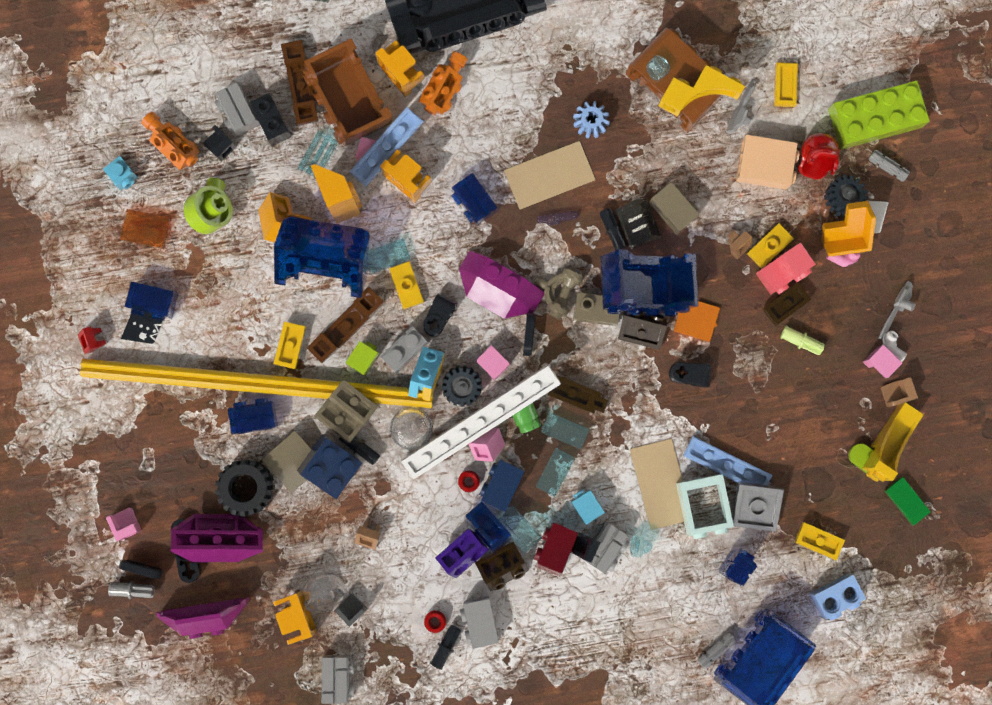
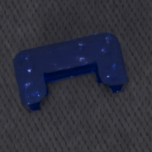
[274,217,370,298]
[601,249,698,316]
[713,608,816,705]

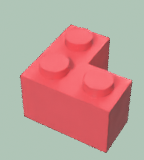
[756,243,816,295]

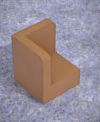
[880,377,918,407]

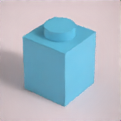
[571,489,605,525]

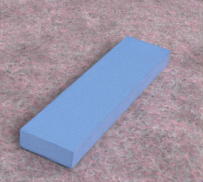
[349,107,423,187]
[683,436,772,485]

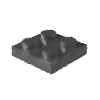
[732,482,784,532]

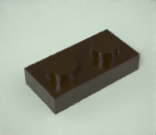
[762,282,812,326]

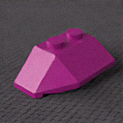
[459,250,544,319]
[171,514,263,562]
[156,597,250,639]

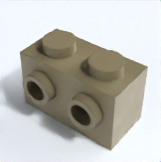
[649,182,700,235]
[573,290,621,326]

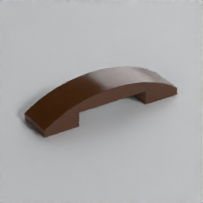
[281,40,318,126]
[307,286,384,363]

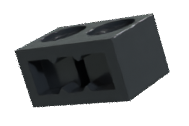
[250,93,291,146]

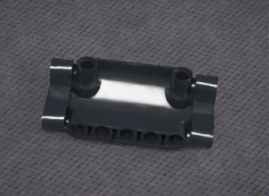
[385,0,547,54]

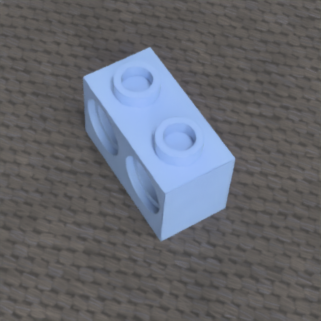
[809,573,866,620]

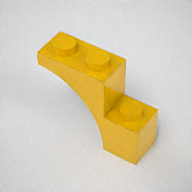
[658,65,745,117]

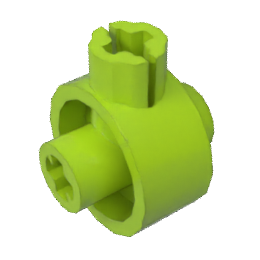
[183,177,233,234]

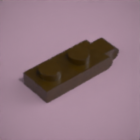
[547,375,609,414]

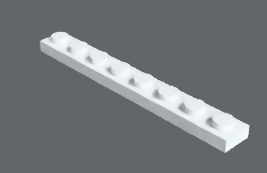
[401,364,561,479]

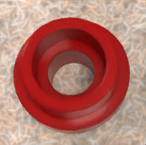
[458,470,480,492]
[424,610,446,633]

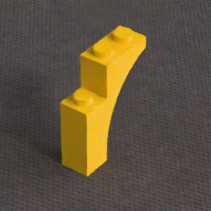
[862,402,924,482]

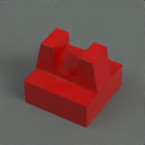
[77,326,106,355]

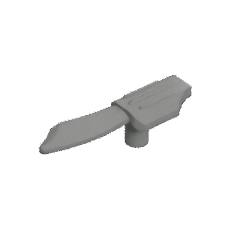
[726,79,755,134]
[879,281,916,339]

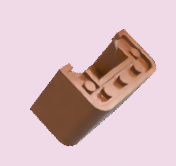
[626,28,724,133]
[303,38,393,146]

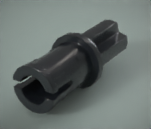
[600,208,628,252]
[339,436,380,465]
[430,625,461,670]

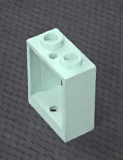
[676,474,734,539]

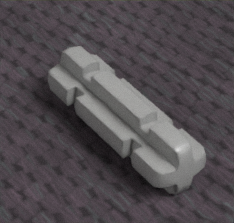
[869,150,910,182]
[697,633,736,669]

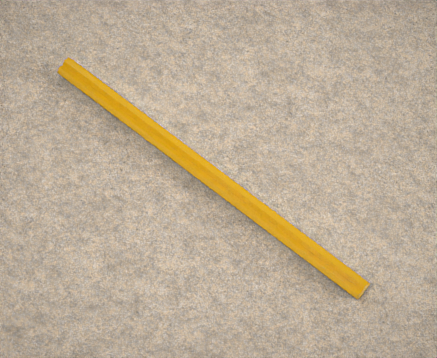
[80,359,433,408]

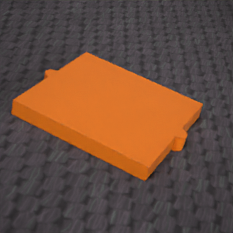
[673,297,720,342]

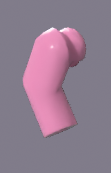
[826,253,861,267]

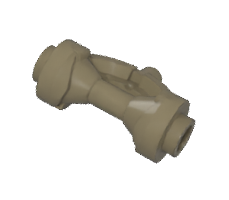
[535,266,584,319]

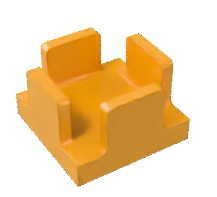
[375,40,425,98]
[380,149,432,203]
[273,590,317,645]

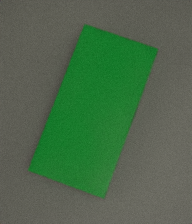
[884,477,931,526]

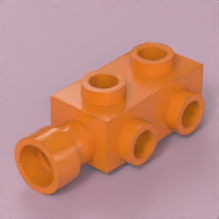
[419,51,468,116]
[141,111,200,170]

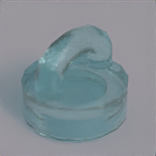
[646,55,670,81]
[630,535,653,558]

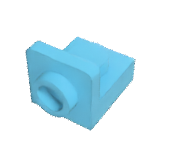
[103,156,137,190]

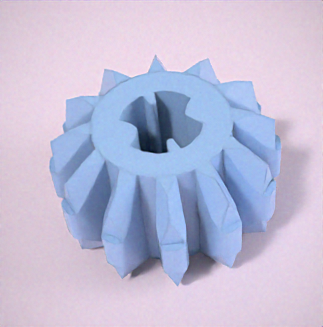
[573,101,610,138]

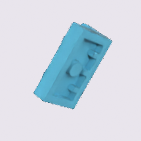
[408,346,444,398]

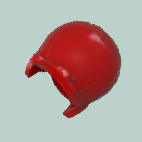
[798,133,840,180]

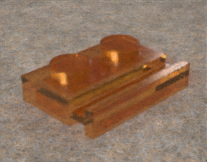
[120,209,171,249]

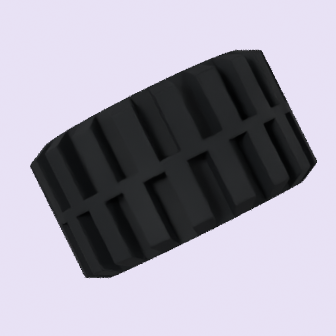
[215,460,275,516]

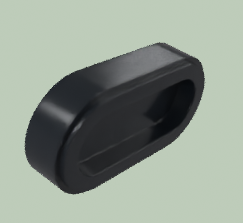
[523,312,536,356]
[118,559,164,579]

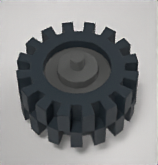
[824,175,868,218]
[442,365,482,407]

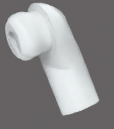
[882,331,907,362]

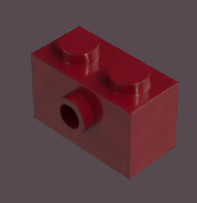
[534,522,578,577]

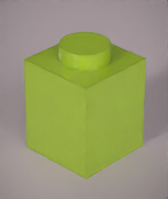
[345,341,380,376]

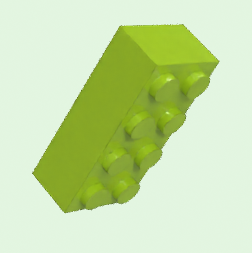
[828,81,930,150]

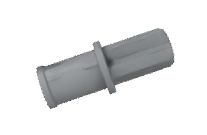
[108,581,155,599]

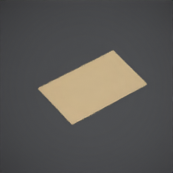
[504,141,595,209]
[630,438,684,530]

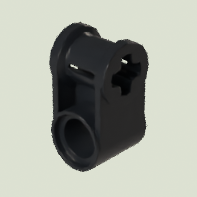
[424,293,458,337]
[668,362,712,388]

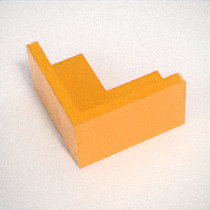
[258,192,315,250]
[821,201,876,257]

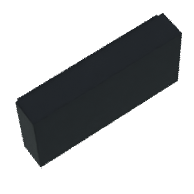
[571,532,601,563]

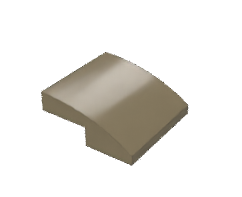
[314,379,378,444]
[261,431,312,493]

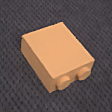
[736,135,800,190]

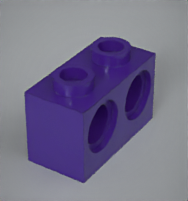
[435,528,489,578]

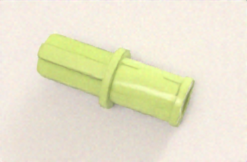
[780,326,824,355]

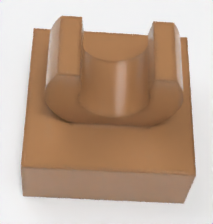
[727,230,753,260]
[355,521,380,550]

